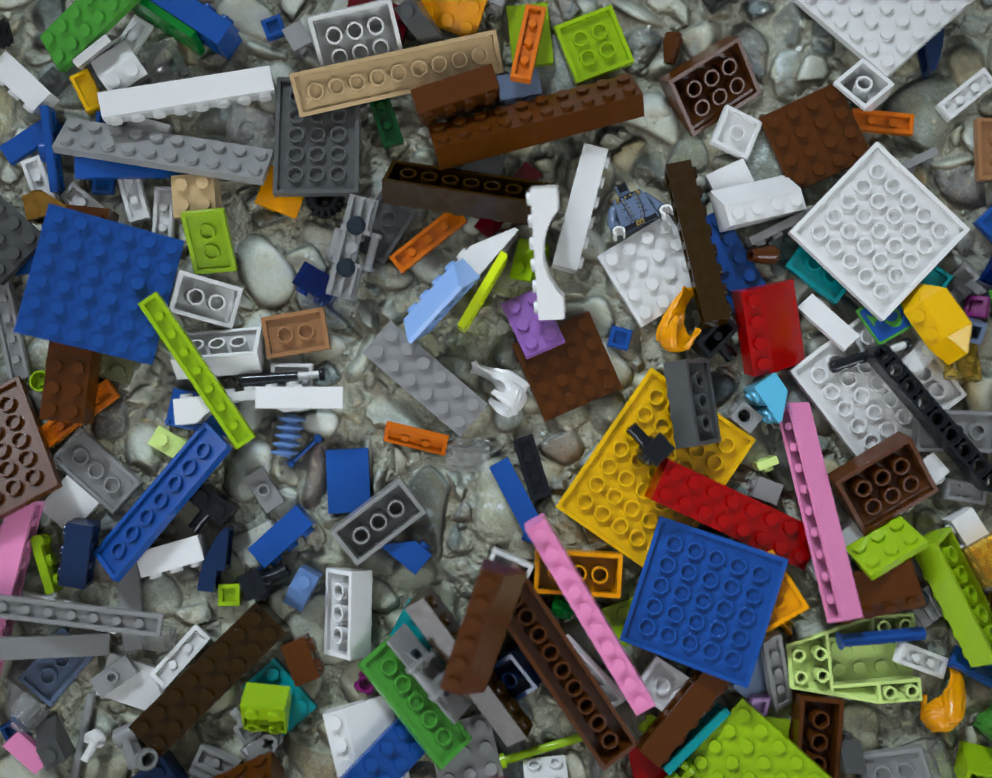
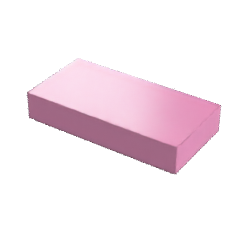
[3,728,44,774]

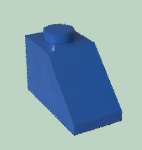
[382,539,433,575]

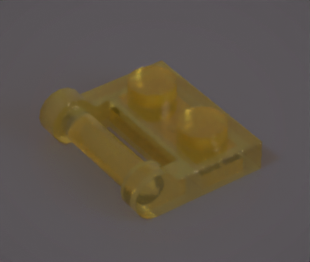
[943,343,982,383]

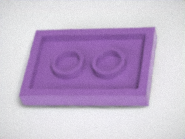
[501,289,565,360]

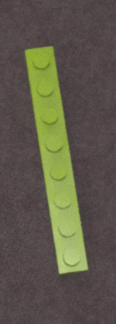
[138,292,257,449]

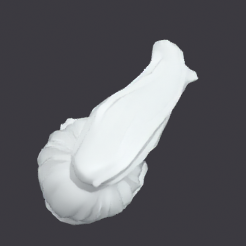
[470,360,530,418]

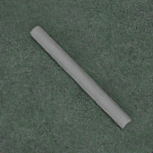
[70,692,96,778]

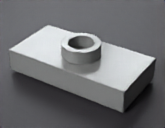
[244,466,286,513]
[940,478,988,506]
[89,654,140,698]

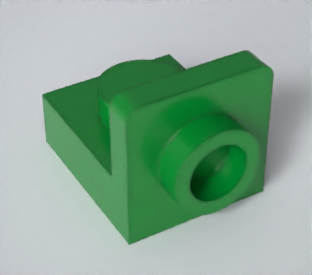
[550,594,574,620]

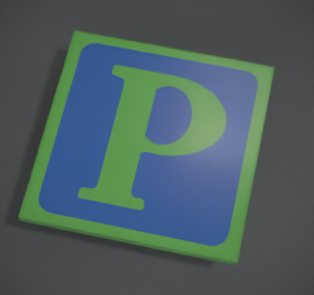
[855,303,913,344]

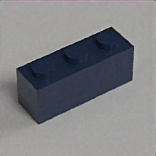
[57,517,101,590]

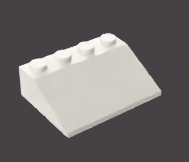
[307,0,403,67]
[323,695,411,778]

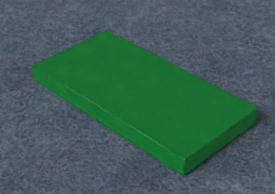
[132,0,205,56]

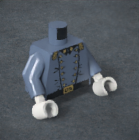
[607,183,674,242]

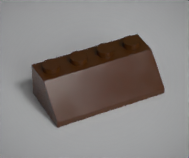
[836,558,927,625]

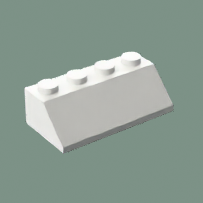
[709,175,807,232]
[170,327,264,380]
[324,567,373,661]

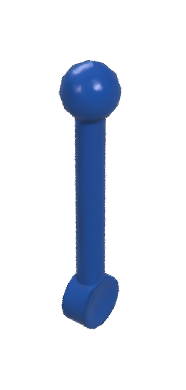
[287,434,322,467]

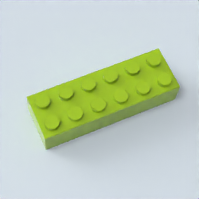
[913,526,992,667]

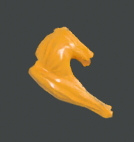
[656,286,702,353]
[920,666,966,733]

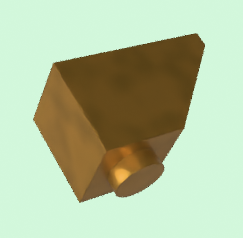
[22,190,66,225]

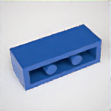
[248,504,317,568]

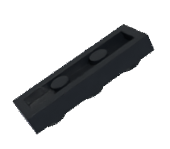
[512,434,552,501]

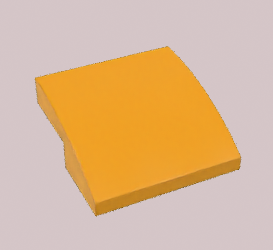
[254,165,304,219]

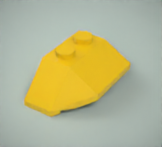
[901,283,973,365]

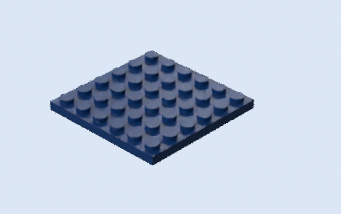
[14,203,184,365]
[620,516,789,689]

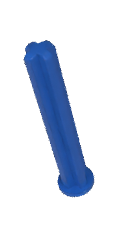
[835,627,927,650]

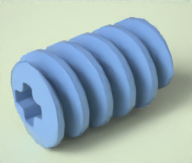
[270,412,306,458]

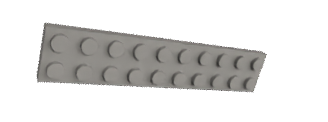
[52,118,274,186]

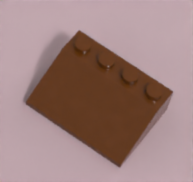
[658,36,762,137]
[827,432,939,536]

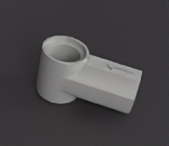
[112,721,144,770]

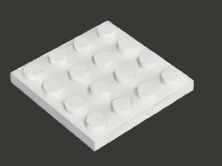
[597,213,692,328]

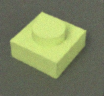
[751,455,780,473]

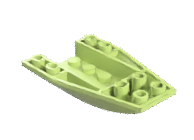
[785,612,923,704]

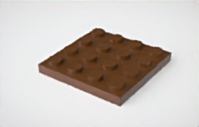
[758,83,869,190]
[512,311,622,422]

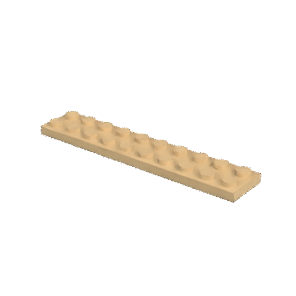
[289,29,504,117]

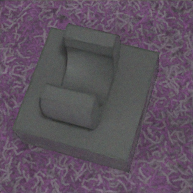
[39,66,71,97]
[946,277,972,304]

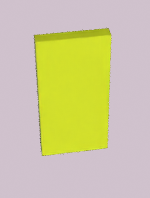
[457,251,508,333]

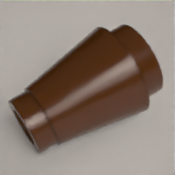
[663,32,683,65]
[747,244,780,265]

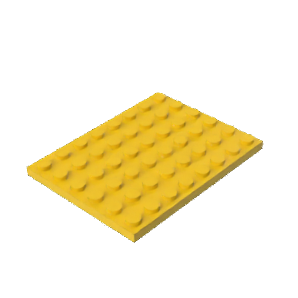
[555,367,756,568]

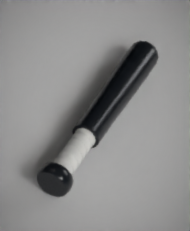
[828,338,913,373]
[239,368,326,388]

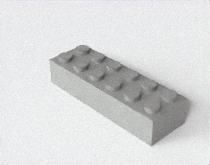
[363,321,488,437]

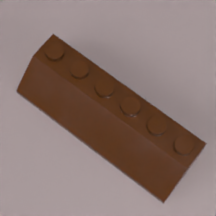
[439,557,527,696]

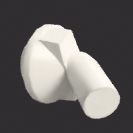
[80,729,107,763]

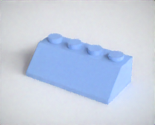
[403,259,481,344]

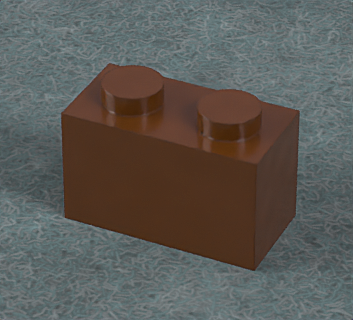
[280,633,325,687]

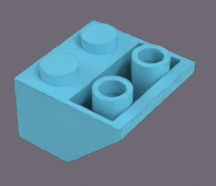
[743,372,788,424]

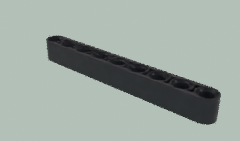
[864,344,992,493]

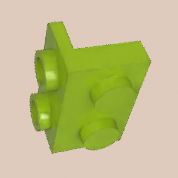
[509,238,550,283]

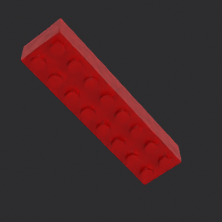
[644,458,811,570]

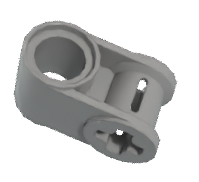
[240,732,284,761]

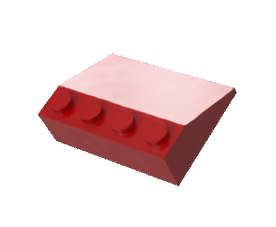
[732,279,805,377]

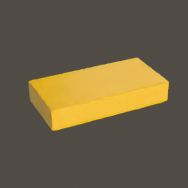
[69,68,101,116]

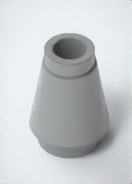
[133,748,158,771]

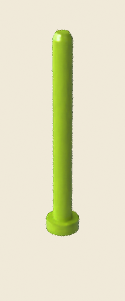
[499,734,583,769]

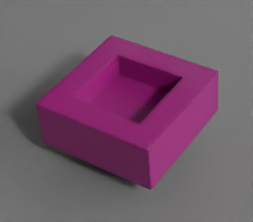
[964,296,991,319]

